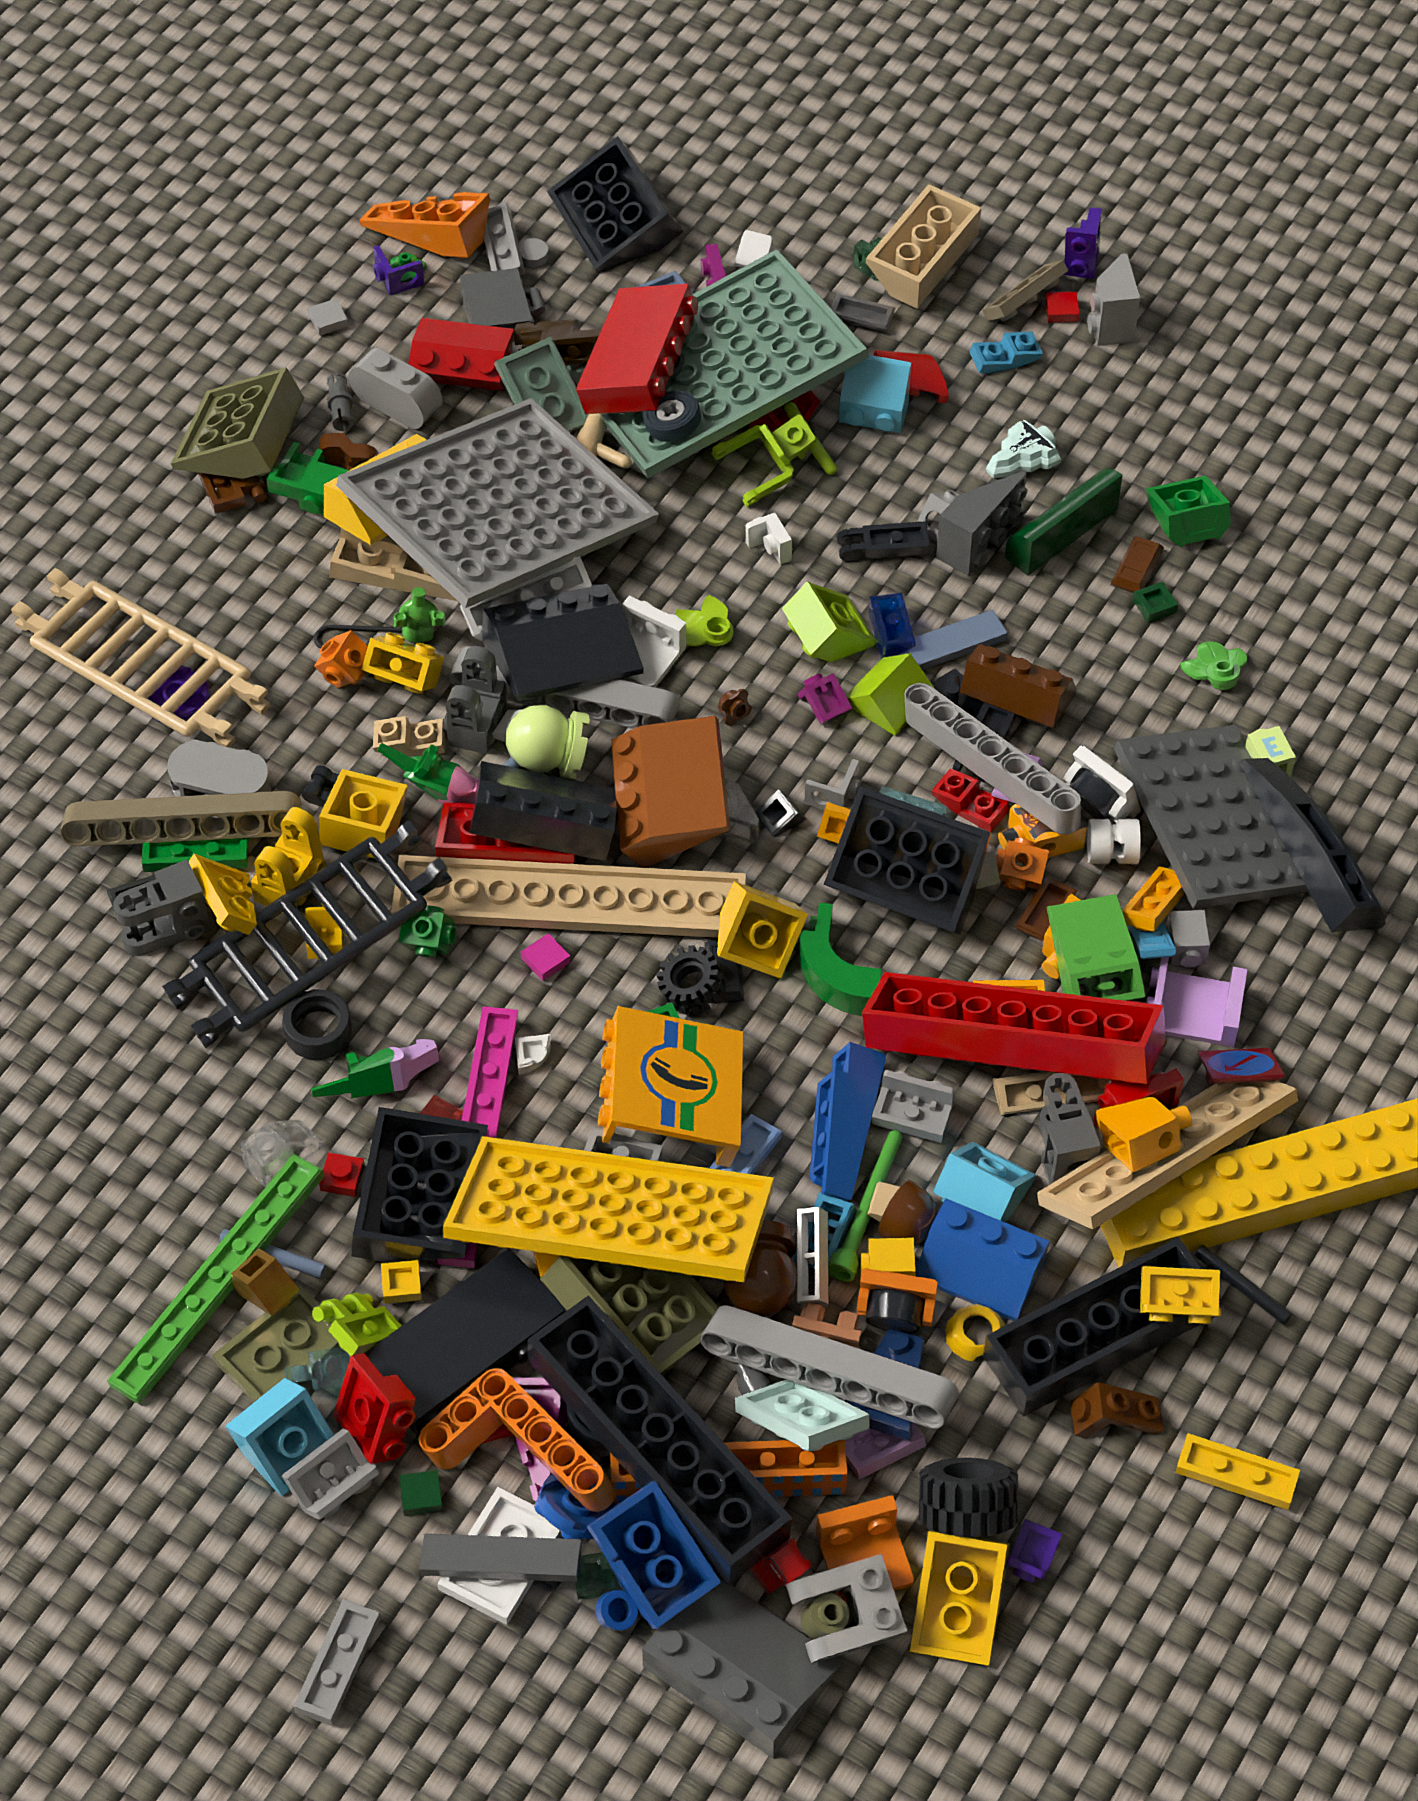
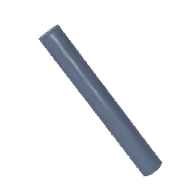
[219,1229,327,1279]

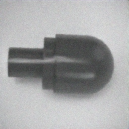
[734,1362,771,1395]

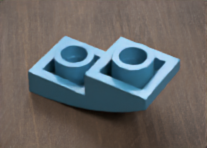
[969,332,1043,374]

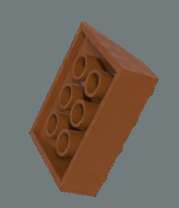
[611,716,731,868]

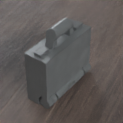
[460,268,545,341]

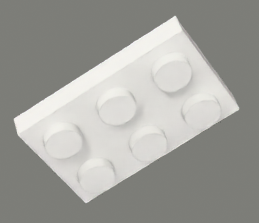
[437,1487,562,1625]

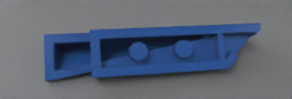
[809,1042,886,1201]

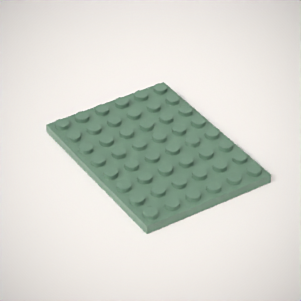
[566,249,869,478]

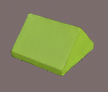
[846,653,935,736]

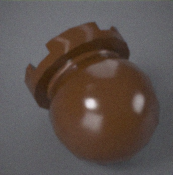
[723,1220,797,1317]

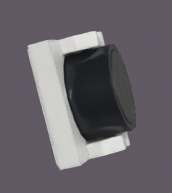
[1063,746,1141,823]

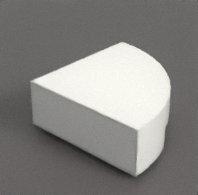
[515,1034,551,1075]

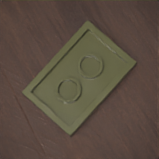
[212,1285,341,1403]

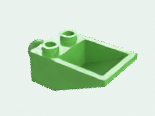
[1047,894,1146,1001]

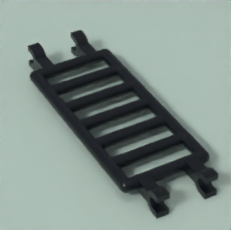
[162,820,453,1049]

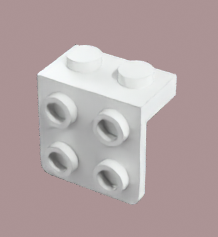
[622,596,686,687]

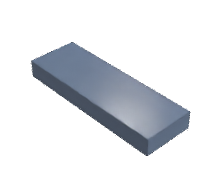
[903,610,1008,671]

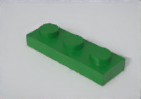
[142,838,249,873]

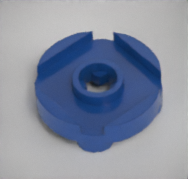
[534,1474,614,1542]

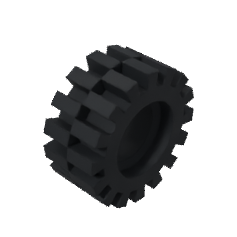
[656,945,726,1015]

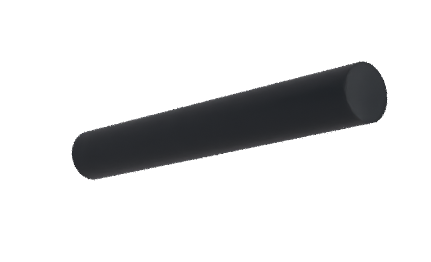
[1195,1245,1293,1325]

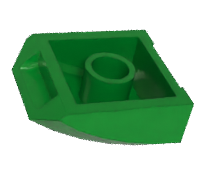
[1145,475,1231,548]

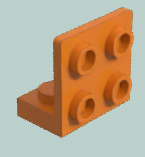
[816,1495,914,1603]

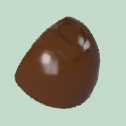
[878,1180,938,1246]

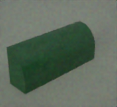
[1005,468,1123,576]

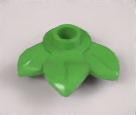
[1180,641,1247,690]

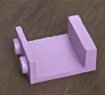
[1147,957,1247,1047]

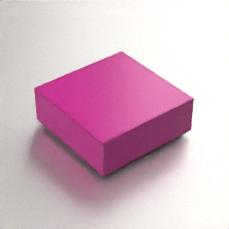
[521,933,570,981]

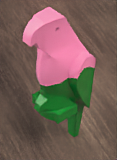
[377,743,478,804]

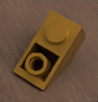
[231,1248,299,1316]

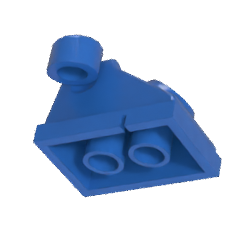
[587,1481,721,1631]

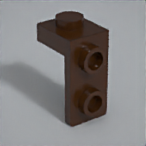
[1071,1382,1164,1439]

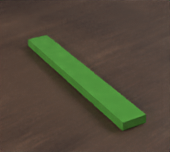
[107,1153,324,1405]

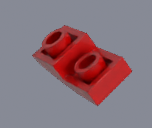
[931,768,1010,832]

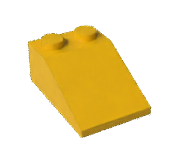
[910,1530,1010,1666]

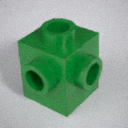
[398,905,457,958]

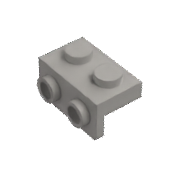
[871,1070,955,1143]
[281,1429,380,1520]

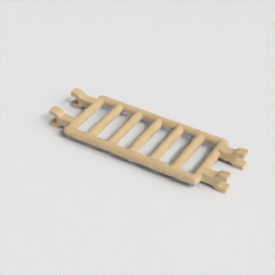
[11,568,270,747]

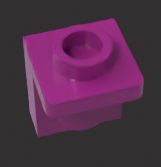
[797,673,852,725]

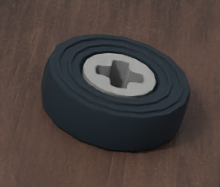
[643,390,701,442]

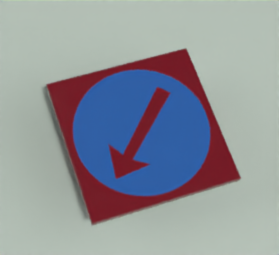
[1198,1048,1284,1087]

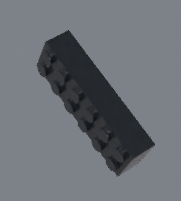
[983,1237,1221,1417]

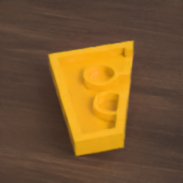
[189,854,257,935]

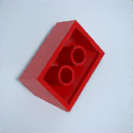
[408,318,514,392]

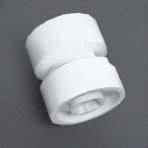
[1087,819,1140,864]

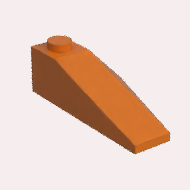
[359,192,490,259]

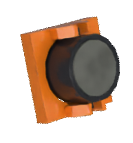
[856,1268,938,1333]

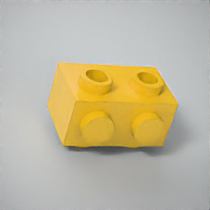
[361,632,445,694]

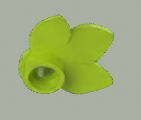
[675,595,733,646]

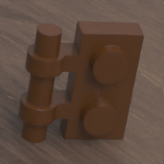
[197,472,267,514]

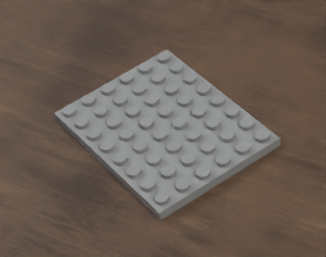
[336,398,659,608]

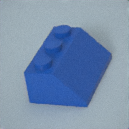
[915,1198,1049,1321]

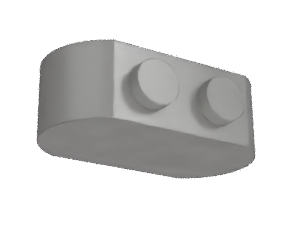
[348,348,443,429]
[167,740,271,816]

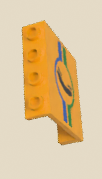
[598,1006,743,1167]

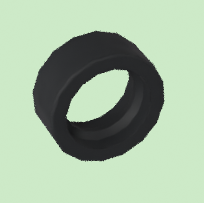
[282,989,352,1060]

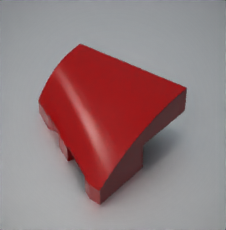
[873,350,949,403]

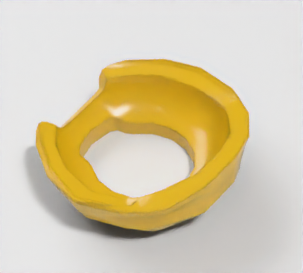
[945,1304,1006,1361]

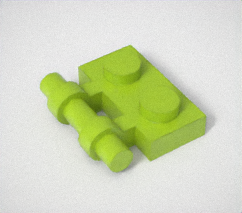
[312,1292,402,1356]

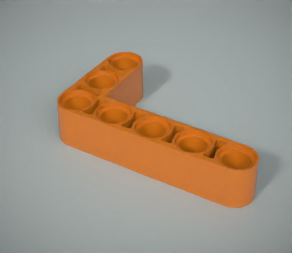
[419,1368,615,1512]

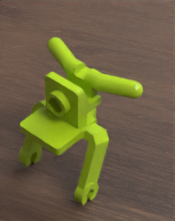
[711,402,837,507]

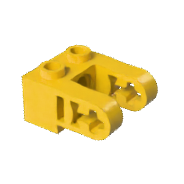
[250,807,326,913]

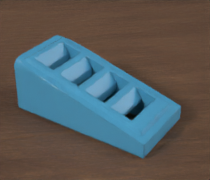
[1127,922,1176,959]
[792,1192,856,1270]

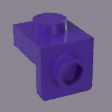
[1006,1519,1063,1583]

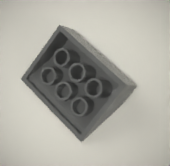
[642,1576,843,1758]

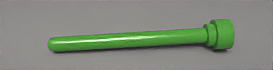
[828,1130,902,1282]

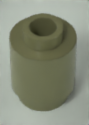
[801,1593,849,1639]

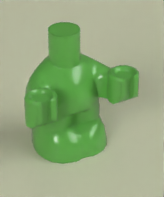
[393,587,445,643]

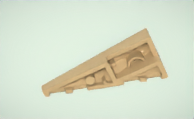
[329,528,457,601]

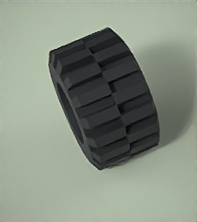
[919,1457,1018,1538]

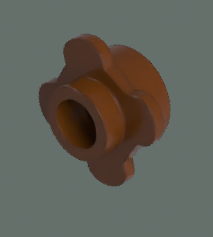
[718,689,752,726]

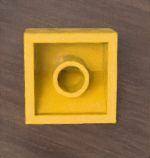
[319,769,407,858]
[717,881,808,979]

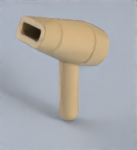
[576,414,631,468]

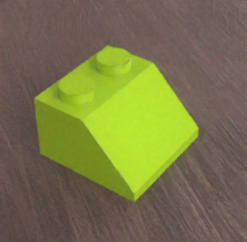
[781,581,877,662]

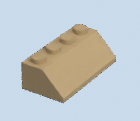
[866,184,981,308]

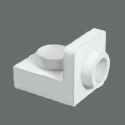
[746,513,792,565]

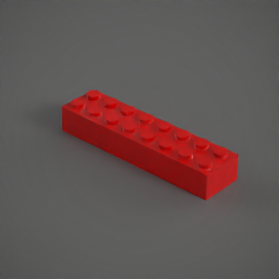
[862,972,1166,1084]

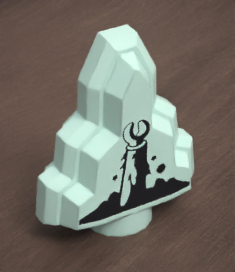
[986,420,1061,479]

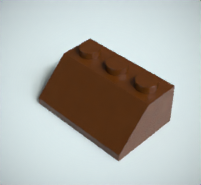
[960,644,1077,727]

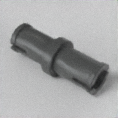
[327,373,353,431]

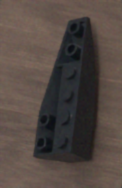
[1239,758,1386,932]

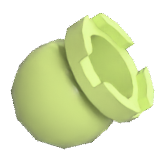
[506,705,590,780]

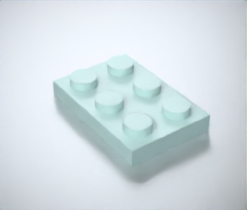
[735,1379,869,1451]

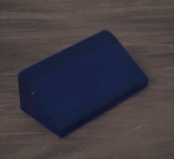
[869,593,916,659]

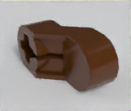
[319,433,379,470]

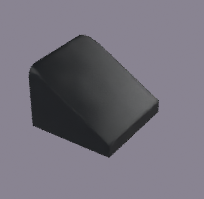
[754,790,807,837]

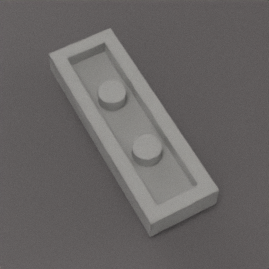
[484,201,525,276]
[294,1599,381,1726]

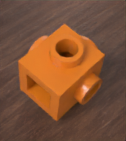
[314,630,368,688]
[996,838,1049,891]

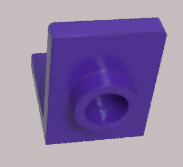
[373,245,424,295]

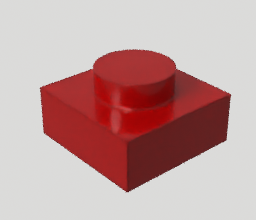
[319,1152,365,1197]

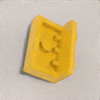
[1140,1266,1221,1324]

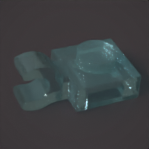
[284,1347,351,1390]

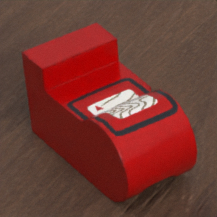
[750,1538,813,1594]

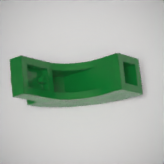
[800,902,881,1016]

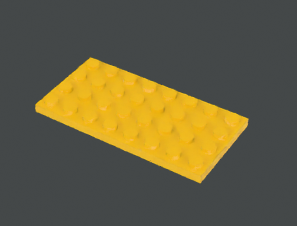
[443,1136,774,1282]

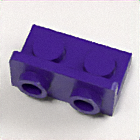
[1064,207,1102,279]

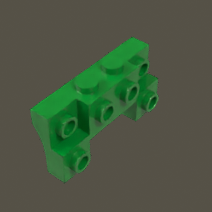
[267,442,349,515]

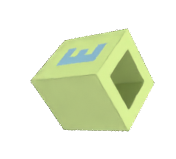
[1245,726,1296,777]

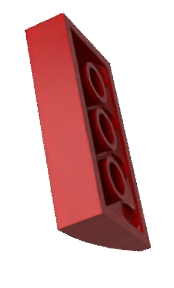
[435,802,577,864]

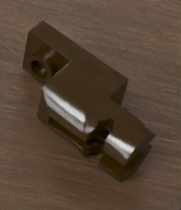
[514,319,602,365]

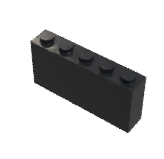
[364,1248,566,1437]

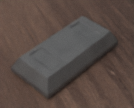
[830,293,896,333]

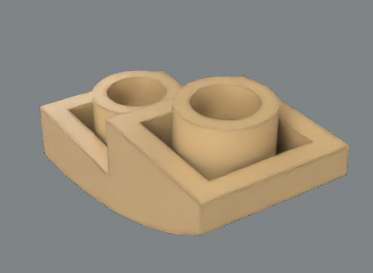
[373,716,447,756]

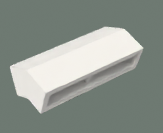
[797,1207,828,1308]

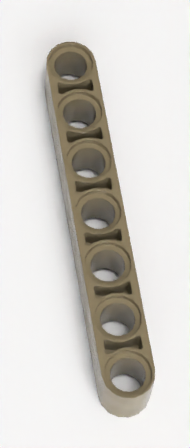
[60,791,302,847]

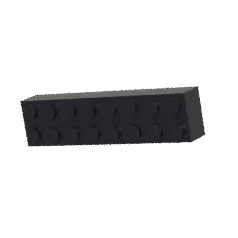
[528,1295,792,1585]

